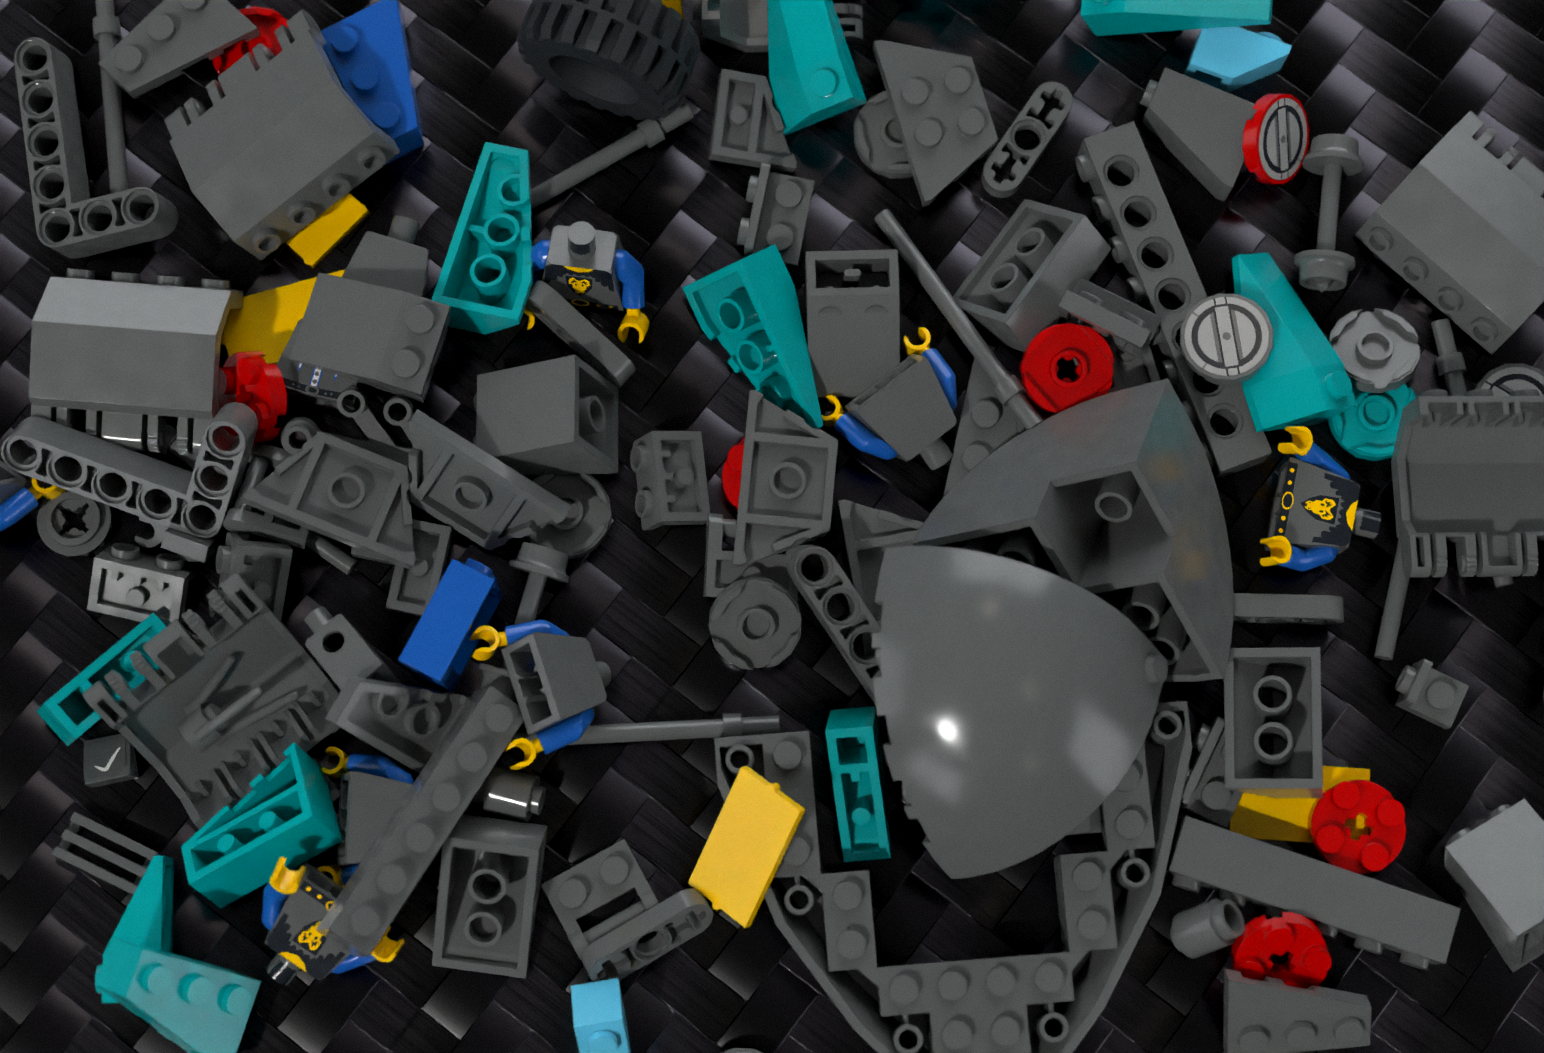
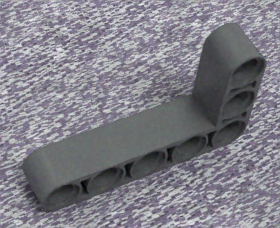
[14,37,179,259]
[1,402,258,538]
[787,545,887,722]

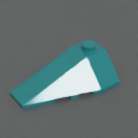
[767,0,867,135]
[1081,0,1273,36]
[431,142,533,335]
[682,244,824,429]
[1232,253,1357,432]

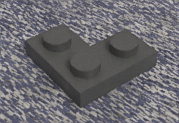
[351,519,454,617]

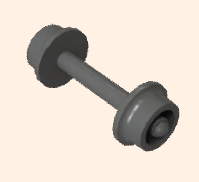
[1293,134,1364,292]
[479,540,570,702]

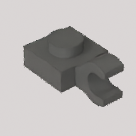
[134,517,226,563]

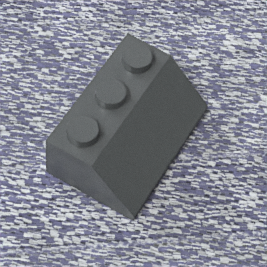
[953,199,1112,352]
[1224,647,1323,798]

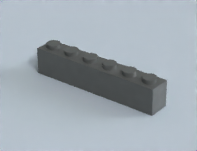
[316,685,524,957]
[1165,816,1461,970]

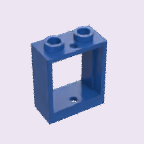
[398,558,504,691]

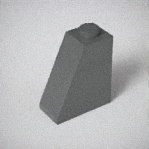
[1140,67,1257,202]

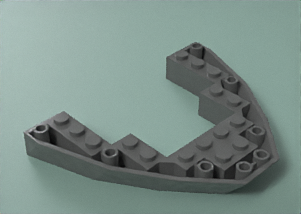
[714,701,1192,1053]

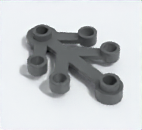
[280,387,414,484]

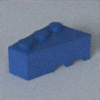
[321,0,424,165]

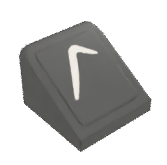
[84,734,139,788]

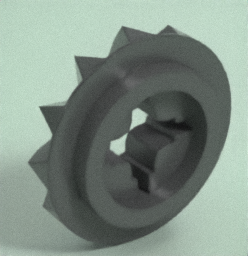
[37,490,113,557]

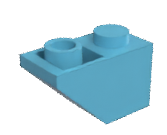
[1184,26,1292,93]
[571,978,631,1053]

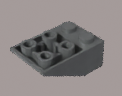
[805,249,900,399]

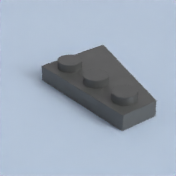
[98,0,261,98]
[325,676,472,774]
[1223,968,1371,1053]

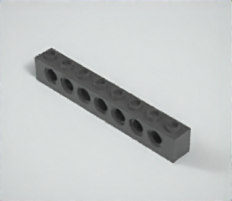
[1075,121,1272,480]

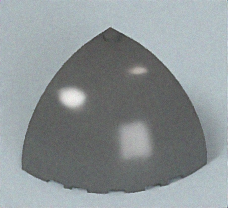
[913,379,1234,682]
[872,546,1168,879]

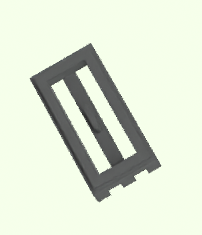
[52,812,161,895]

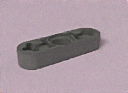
[981,82,1073,198]
[526,280,636,388]
[1233,593,1344,625]
[582,889,713,982]

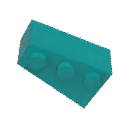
[181,743,342,908]
[95,937,261,1053]

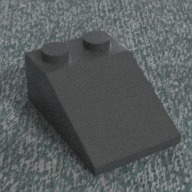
[289,272,452,403]
[432,814,547,979]

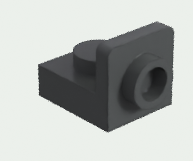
[1395,658,1469,729]

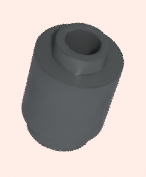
[473,765,546,822]
[1170,899,1245,959]

